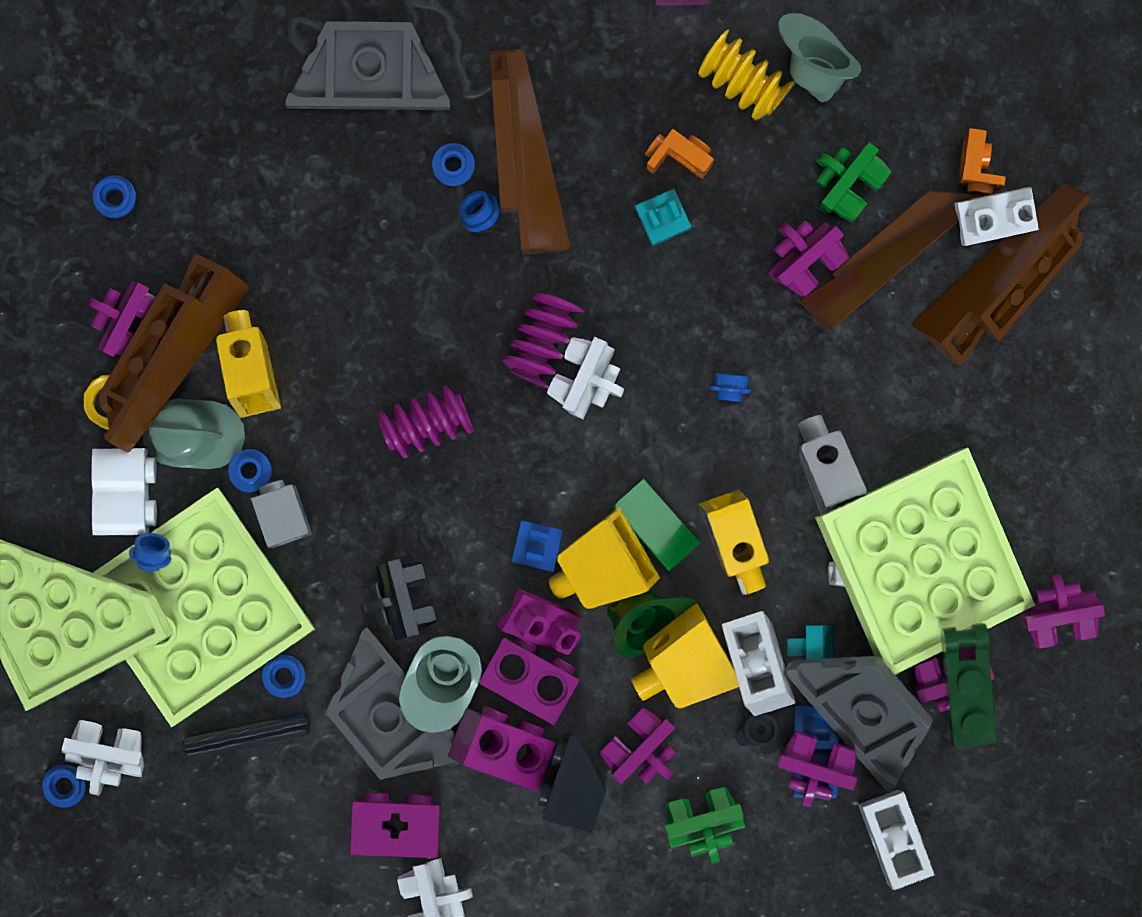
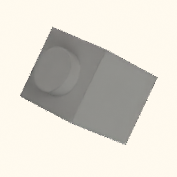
[251,480,312,548]

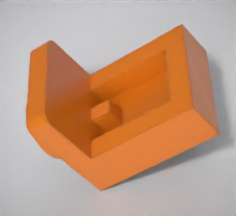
[645,129,714,179]

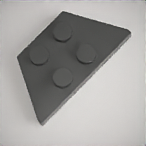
[286,21,451,110]
[326,627,456,780]
[784,656,933,793]

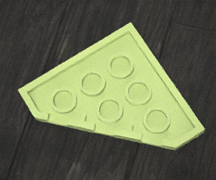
[0,540,173,711]

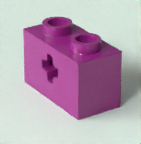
[350,792,441,858]

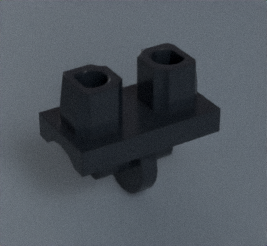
[360,559,436,641]

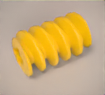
[699,29,795,121]

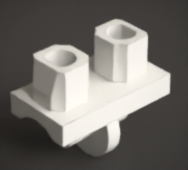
[954,187,1039,246]
[547,337,624,419]
[62,720,144,795]
[397,858,473,917]

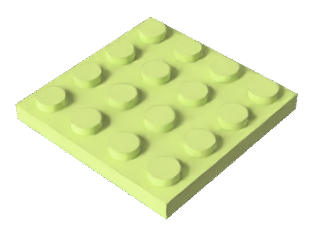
[815,448,1035,675]
[93,487,315,727]

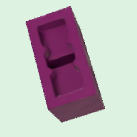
[479,636,580,725]
[447,706,556,792]

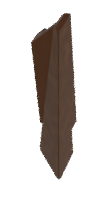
[490,49,570,255]
[912,184,1090,367]
[800,191,984,334]
[99,253,249,453]

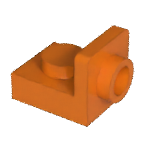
[957,128,1006,196]

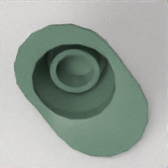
[778,13,862,102]
[143,399,245,469]
[399,635,482,733]

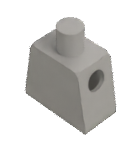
[798,415,867,515]

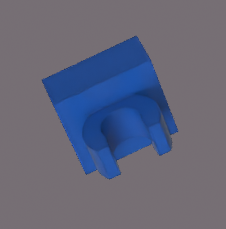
[512,521,563,572]

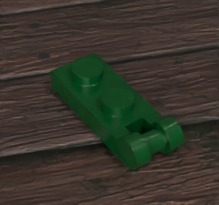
[941,623,997,748]

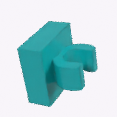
[635,189,691,247]
[787,626,834,660]

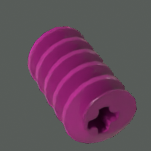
[502,293,584,389]
[377,385,474,460]

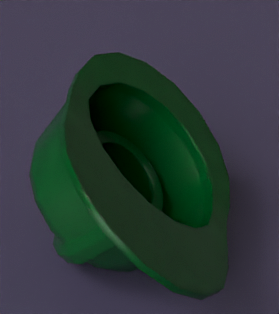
[607,590,705,657]

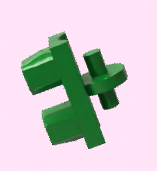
[815,142,892,223]
[665,787,745,864]

